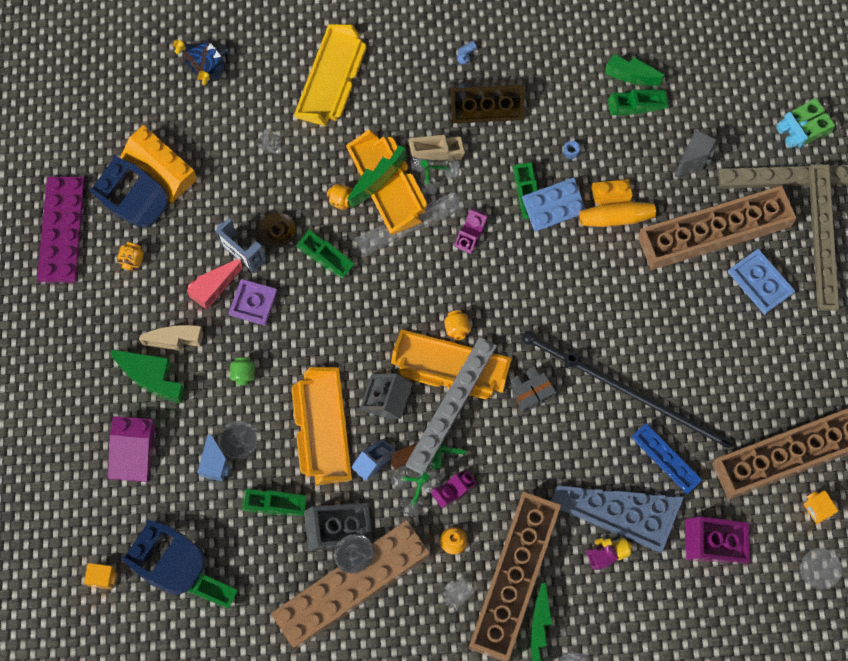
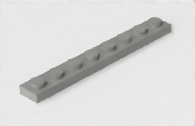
[406,337,497,475]

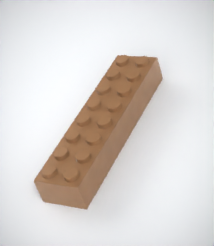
[638,186,796,270]
[712,409,848,500]
[469,492,561,661]
[271,520,430,651]

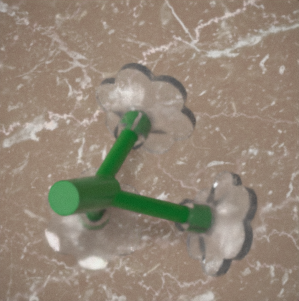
[410,156,460,195]
[391,465,440,517]

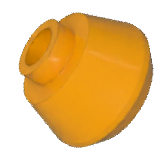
[440,527,467,554]

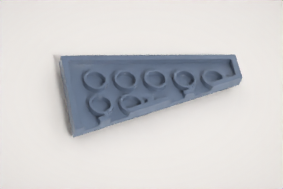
[551,486,684,553]

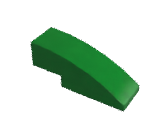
[605,54,664,86]
[607,89,669,116]
[512,162,537,220]
[296,229,354,279]
[241,489,306,516]
[187,574,238,609]

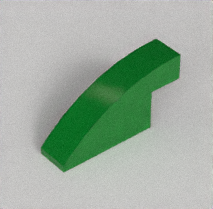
[110,350,185,404]

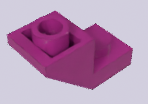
[454,207,489,254]
[430,469,478,508]

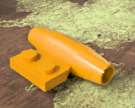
[579,179,656,227]

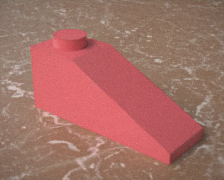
[187,259,243,310]

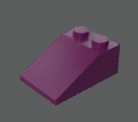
[108,416,156,482]
[685,517,750,563]

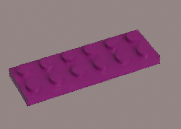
[37,177,85,283]

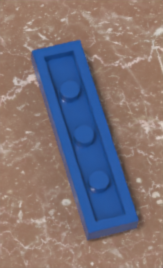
[631,423,702,494]

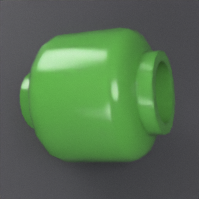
[230,358,255,385]

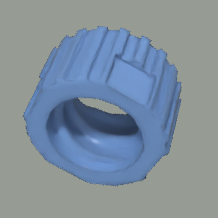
[563,141,580,159]

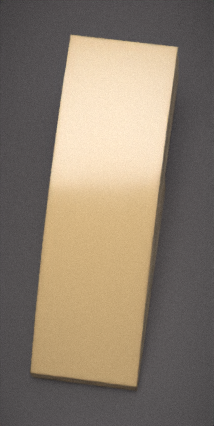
[408,135,465,161]
[139,325,204,351]

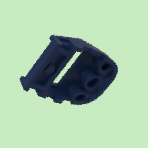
[89,155,169,228]
[121,519,206,595]

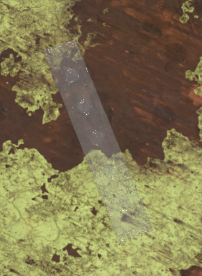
[355,192,463,256]

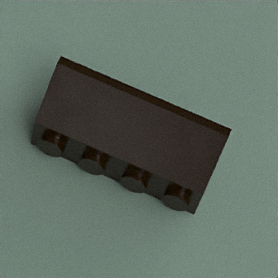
[450,79,524,124]

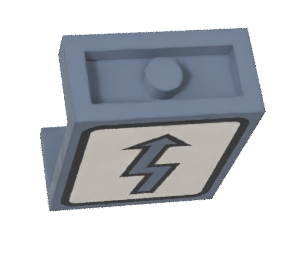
[216,218,266,273]

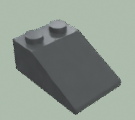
[304,503,373,551]

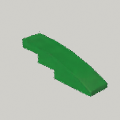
[347,145,407,208]
[530,583,552,661]

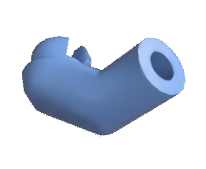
[457,41,477,64]

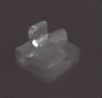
[258,129,280,154]

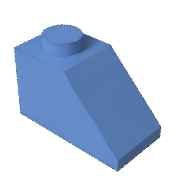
[197,435,230,482]
[351,439,396,480]

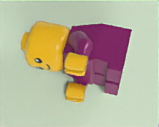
[585,538,632,570]

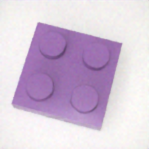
[229,279,278,326]

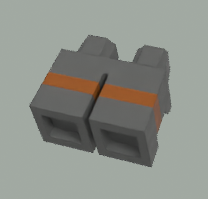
[510,367,556,414]

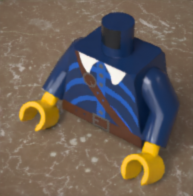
[172,39,229,86]

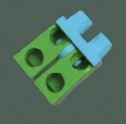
[776,98,835,148]

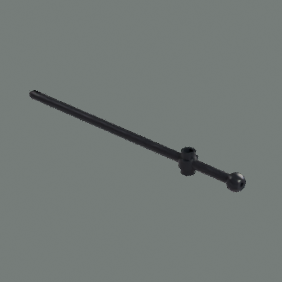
[521,330,732,448]

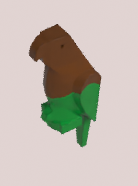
[391,441,466,470]

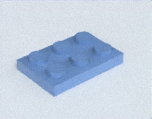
[522,178,585,232]
[728,249,795,315]

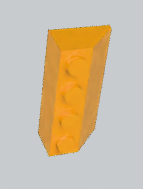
[120,125,198,204]

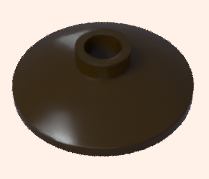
[258,212,296,248]

